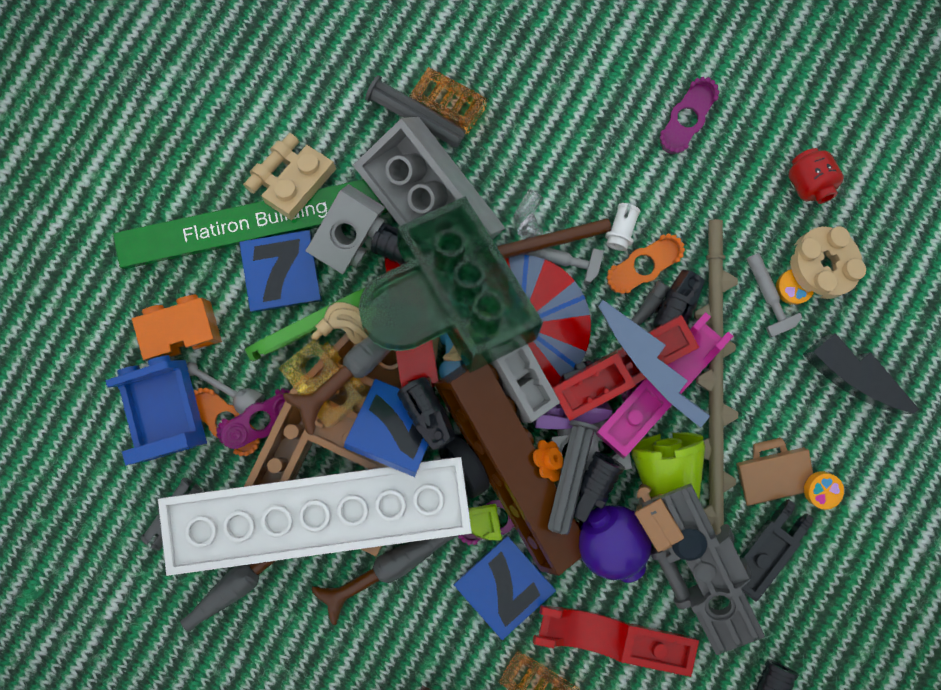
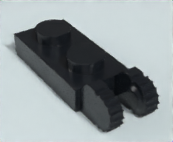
[740,499,814,602]

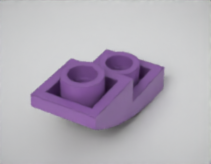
[533,402,612,429]

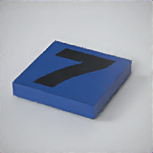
[239,230,322,313]
[344,379,429,477]
[453,535,556,640]

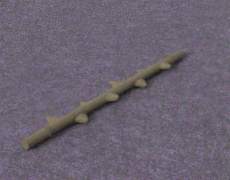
[694,219,738,535]

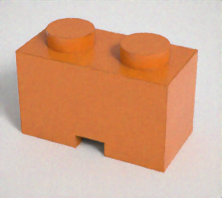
[131,294,222,361]

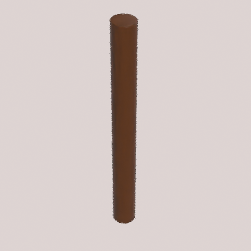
[473,218,611,266]

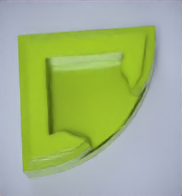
[468,504,502,541]

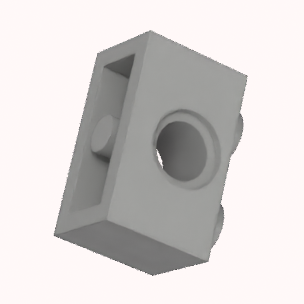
[306,184,385,274]

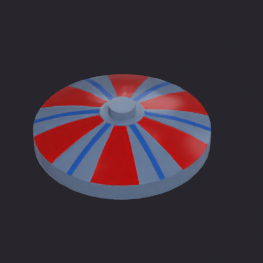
[466,255,591,387]

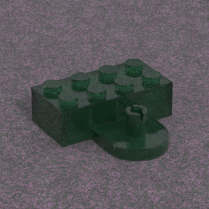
[359,196,543,373]

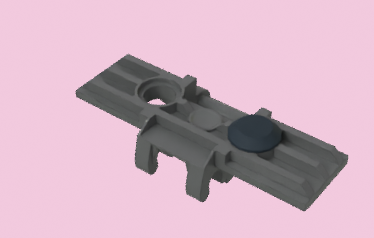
[642,484,765,655]

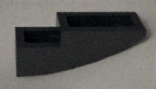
[803,333,919,414]

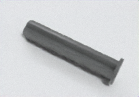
[365,75,466,147]
[548,420,599,535]

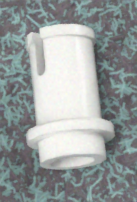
[605,203,641,251]

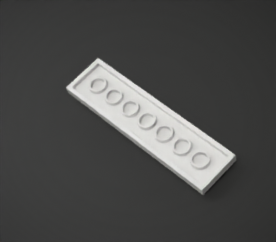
[158,457,472,576]

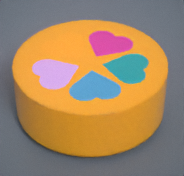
[776,269,814,305]
[804,471,844,510]

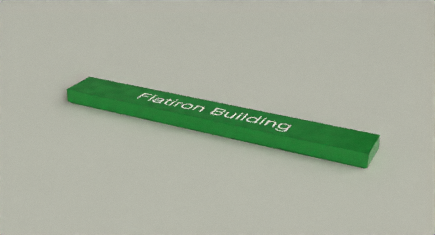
[113,179,388,269]

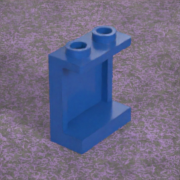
[105,355,207,466]

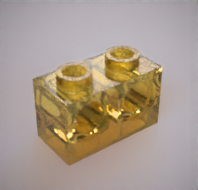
[278,339,366,428]

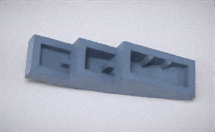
[597,299,710,428]

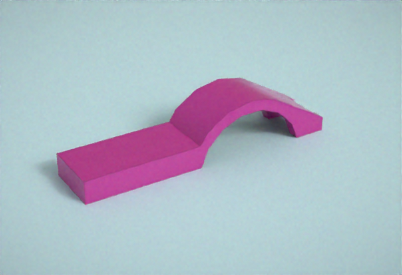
[596,312,734,459]

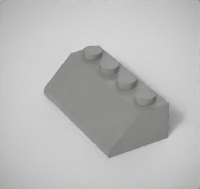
[353,117,506,278]

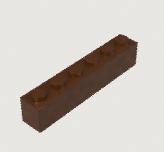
[434,359,581,576]

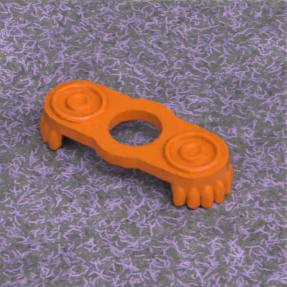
[607,234,685,294]
[194,388,260,456]

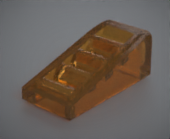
[409,67,487,134]
[499,650,580,690]

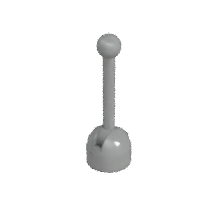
[187,362,265,420]

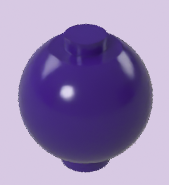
[579,505,652,583]

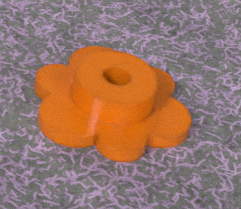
[533,440,563,482]

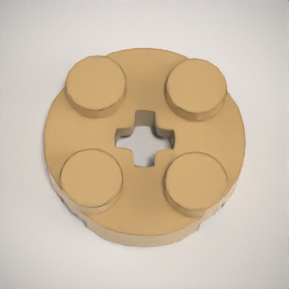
[790,226,866,299]

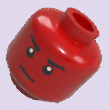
[788,148,844,204]

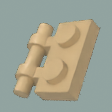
[243,133,336,221]

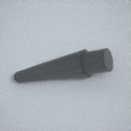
[631,280,670,325]

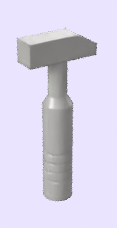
[522,248,604,285]
[746,253,802,338]

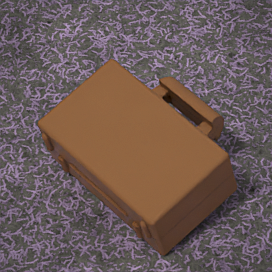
[736,438,813,506]
[635,484,684,552]

